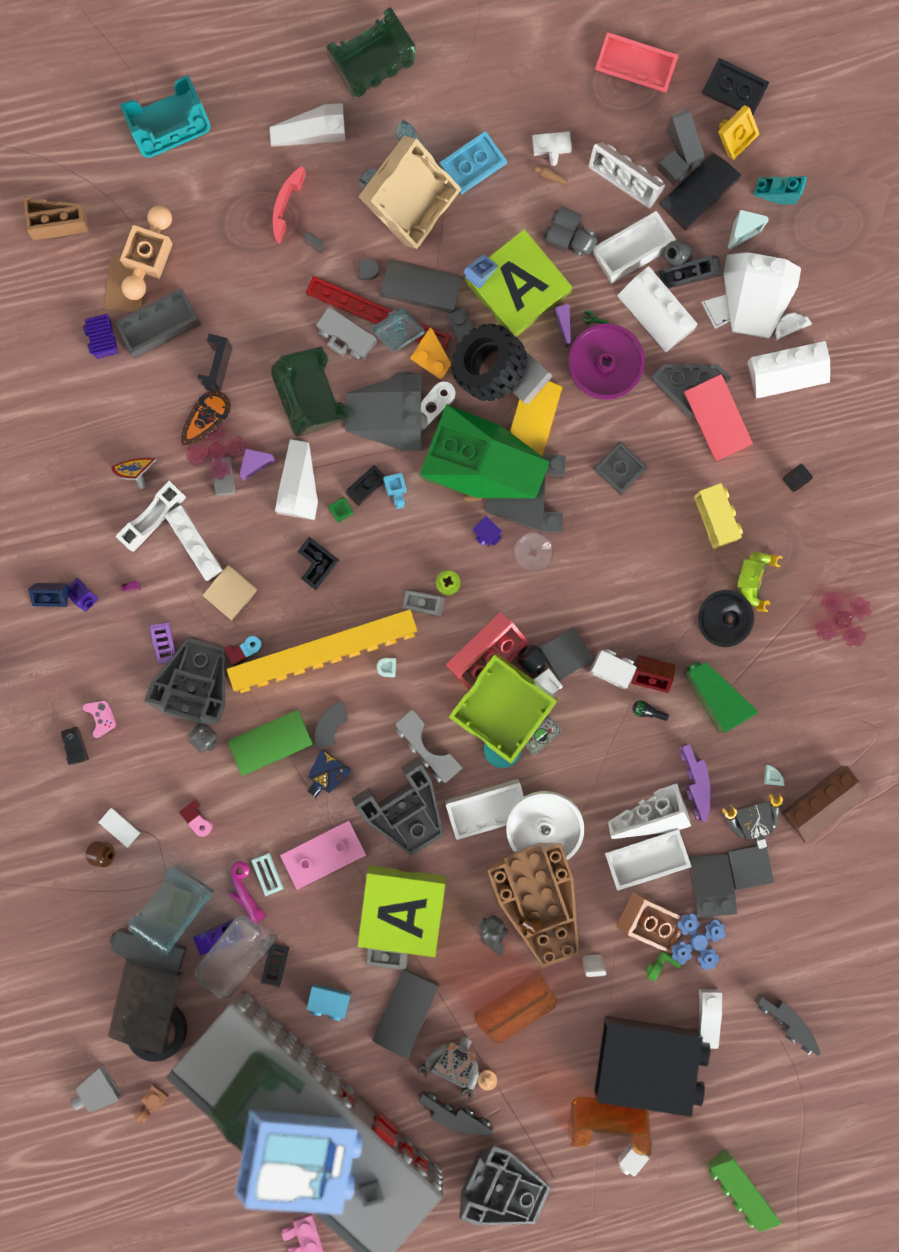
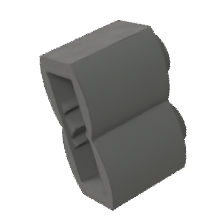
[544,206,582,253]

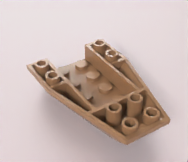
[487,842,579,968]

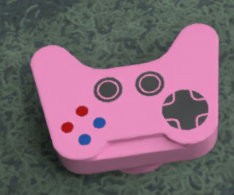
[83,701,116,738]

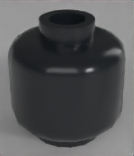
[518,645,546,673]

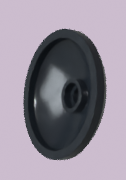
[698,590,754,647]

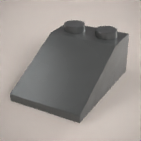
[689,853,737,918]

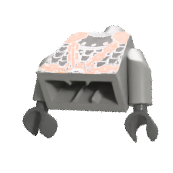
[418,1037,479,1099]

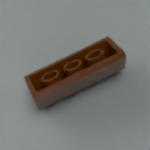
[782,766,866,843]

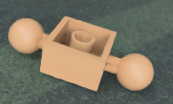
[120,205,173,300]

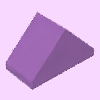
[239,449,276,481]

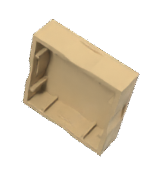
[358,136,461,249]

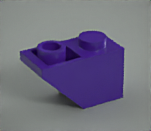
[193,919,242,955]

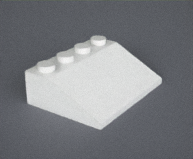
[588,142,665,209]

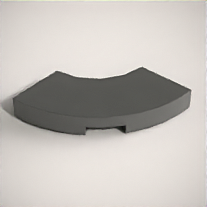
[315,701,348,749]

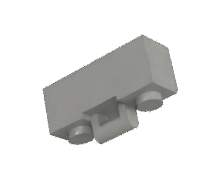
[316,307,377,360]

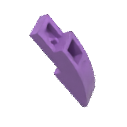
[679,744,711,822]

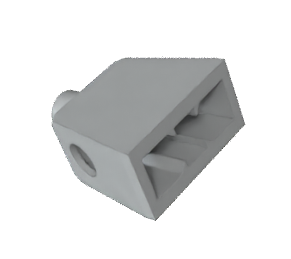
[71,1064,122,1113]

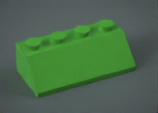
[708,1149,782,1232]

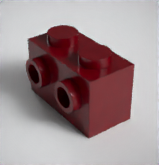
[631,655,676,693]

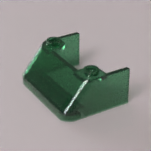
[211,1052,305,1152]

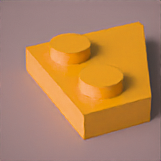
[410,328,451,380]

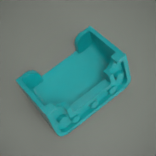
[119,75,211,158]

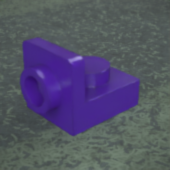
[68,578,99,612]

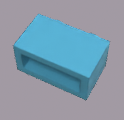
[306,984,351,1021]

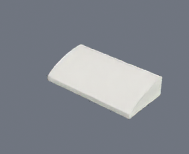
[592,211,676,284]
[445,779,524,840]
[605,829,692,891]

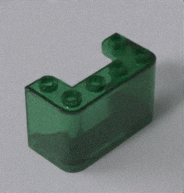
[326,7,416,97]

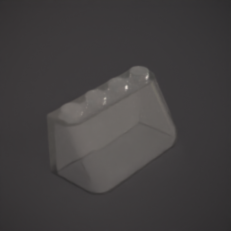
[195,916,279,1000]

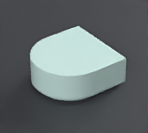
[377,658,396,677]

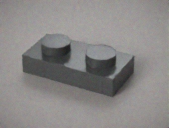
[447,308,473,343]

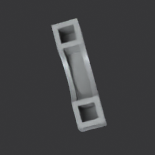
[395,709,463,783]

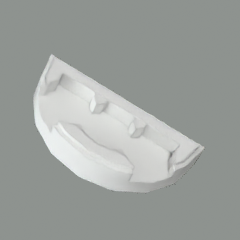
[775,313,812,340]

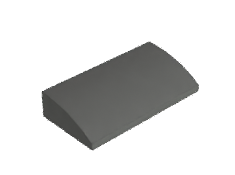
[380,260,463,313]
[114,288,201,359]
[373,969,439,1059]

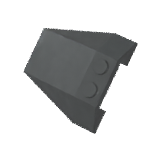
[346,374,422,451]
[144,638,225,725]
[459,1145,551,1225]

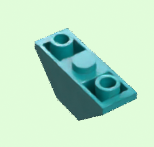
[753,176,807,205]

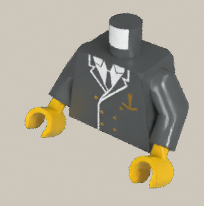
[722,793,783,849]

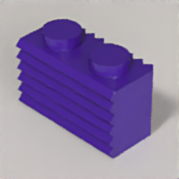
[83,314,119,359]

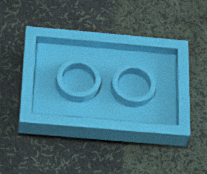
[439,131,507,195]

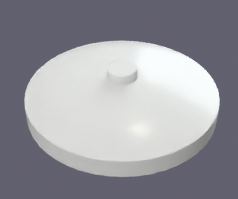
[506,791,584,860]

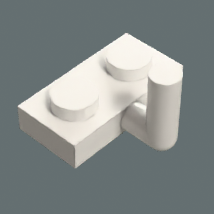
[532,132,572,166]

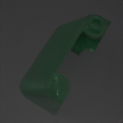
[271,346,349,437]

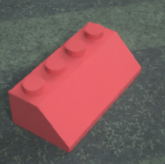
[446,612,530,690]

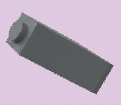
[666,109,705,170]

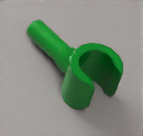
[582,310,609,324]

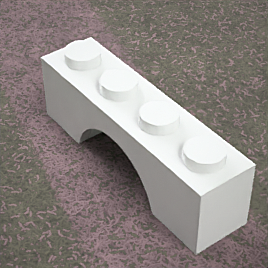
[115,481,186,552]
[164,505,223,582]

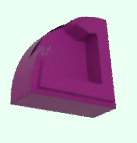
[121,581,141,592]

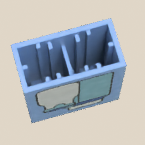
[235,1110,362,1214]

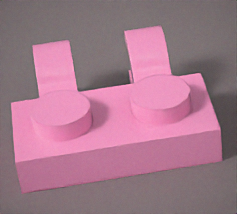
[281,1213,324,1252]

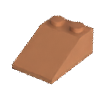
[616,892,682,954]

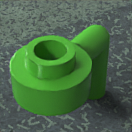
[645,951,682,982]

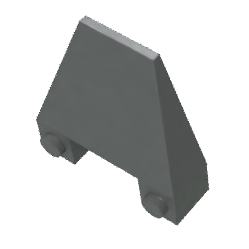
[485,455,566,535]
[352,757,444,856]

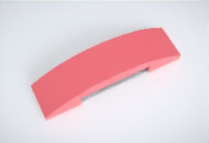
[273,167,306,244]

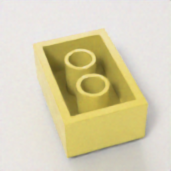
[694,483,743,549]

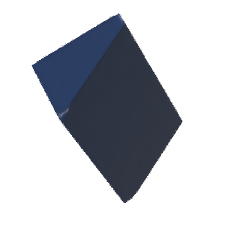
[28,583,68,607]

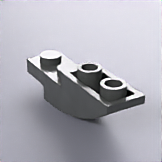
[754,994,820,1056]
[419,1090,493,1135]

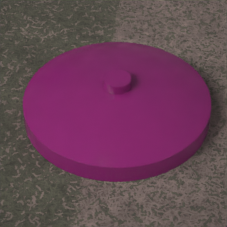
[568,323,645,400]

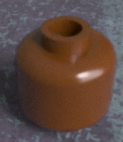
[86,841,115,867]

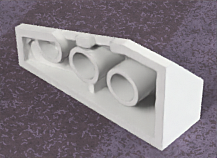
[608,784,691,839]

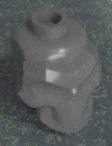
[479,915,508,956]

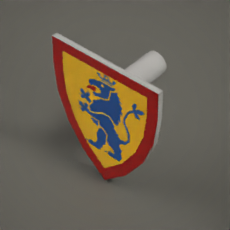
[111,458,157,489]

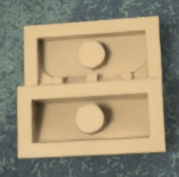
[203,565,258,620]

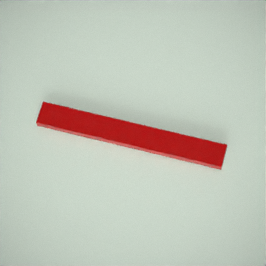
[305,276,451,351]

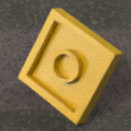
[718,105,759,160]

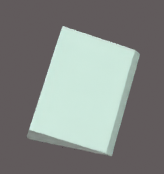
[728,210,769,250]

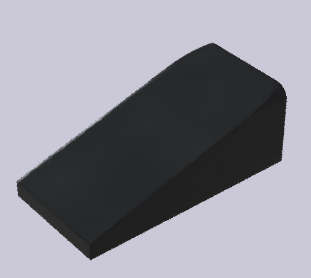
[346,465,386,506]

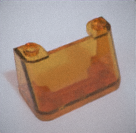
[567,1096,652,1156]

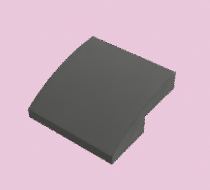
[539,627,594,681]

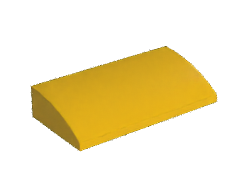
[510,381,562,456]

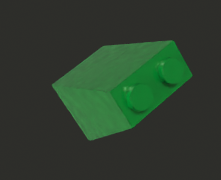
[684,661,758,733]

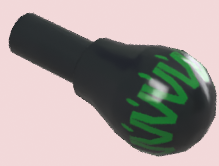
[632,700,669,721]

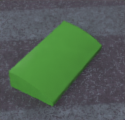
[228,709,314,776]

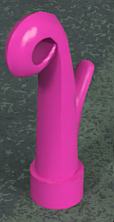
[229,861,266,925]

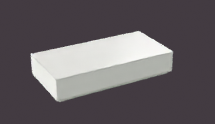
[98,807,141,848]

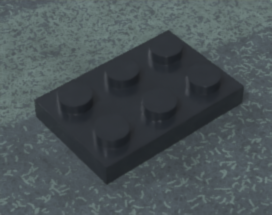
[701,58,769,115]

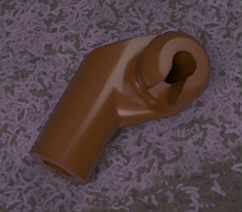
[518,917,543,934]

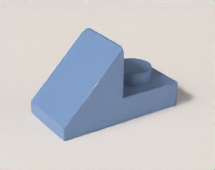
[463,254,498,288]

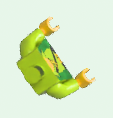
[737,552,782,612]

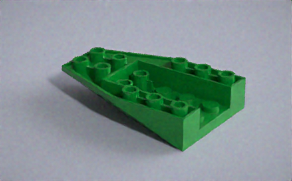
[419,404,550,499]

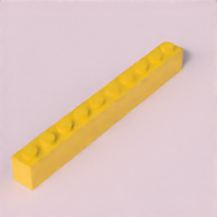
[227,610,418,694]

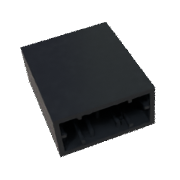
[594,1016,710,1117]

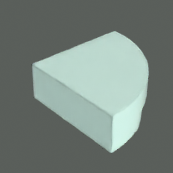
[764,765,784,786]

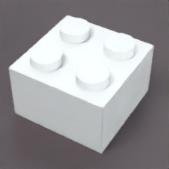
[588,649,637,689]

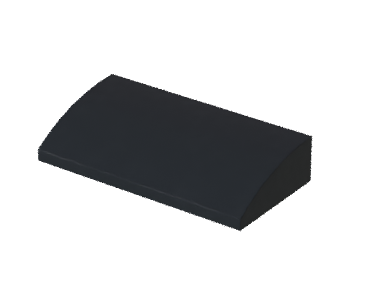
[659,153,741,231]

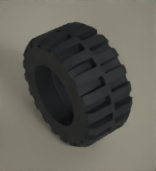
[451,323,527,401]

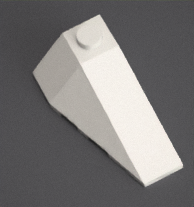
[270,103,346,147]
[275,439,318,520]

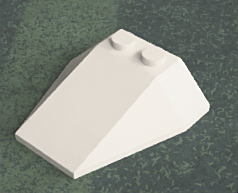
[723,253,801,339]

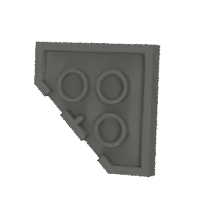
[650,364,731,419]

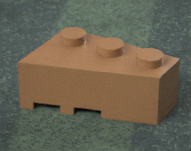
[23,196,89,241]

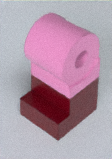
[179,799,213,837]

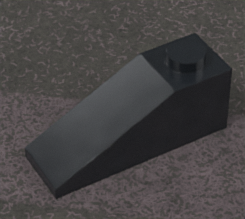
[659,255,722,289]

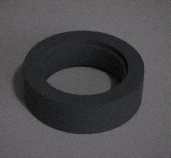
[126,999,187,1062]

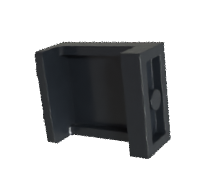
[197,334,232,392]

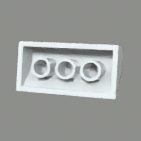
[617,266,698,353]
[747,341,830,399]

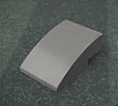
[512,352,553,405]

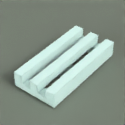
[251,853,284,896]

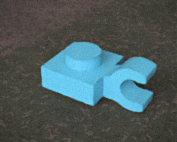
[383,473,407,509]

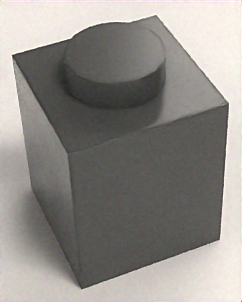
[658,150,689,185]

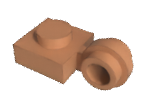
[135,1084,169,1123]

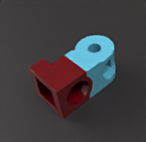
[224,636,262,666]

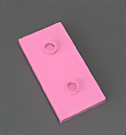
[280,820,366,890]

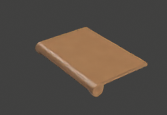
[103,254,146,313]

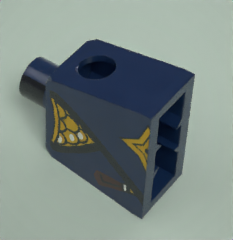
[307,749,352,798]

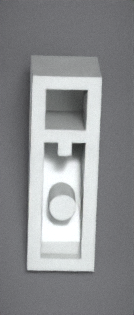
[698,989,722,1049]

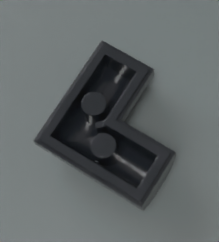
[298,537,340,590]

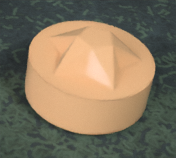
[478,1069,497,1090]

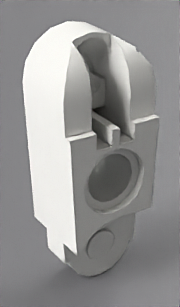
[421,381,455,431]

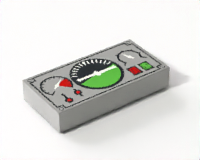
[525,717,562,756]

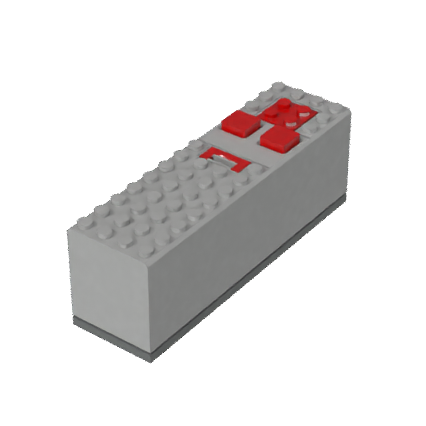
[166,991,444,1252]

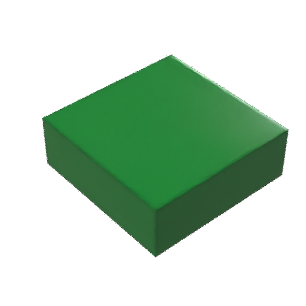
[328,497,354,523]

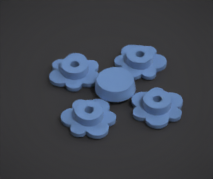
[671,913,726,970]

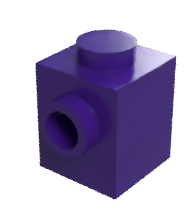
[472,516,502,547]

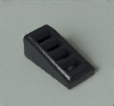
[783,464,813,492]
[261,944,289,988]

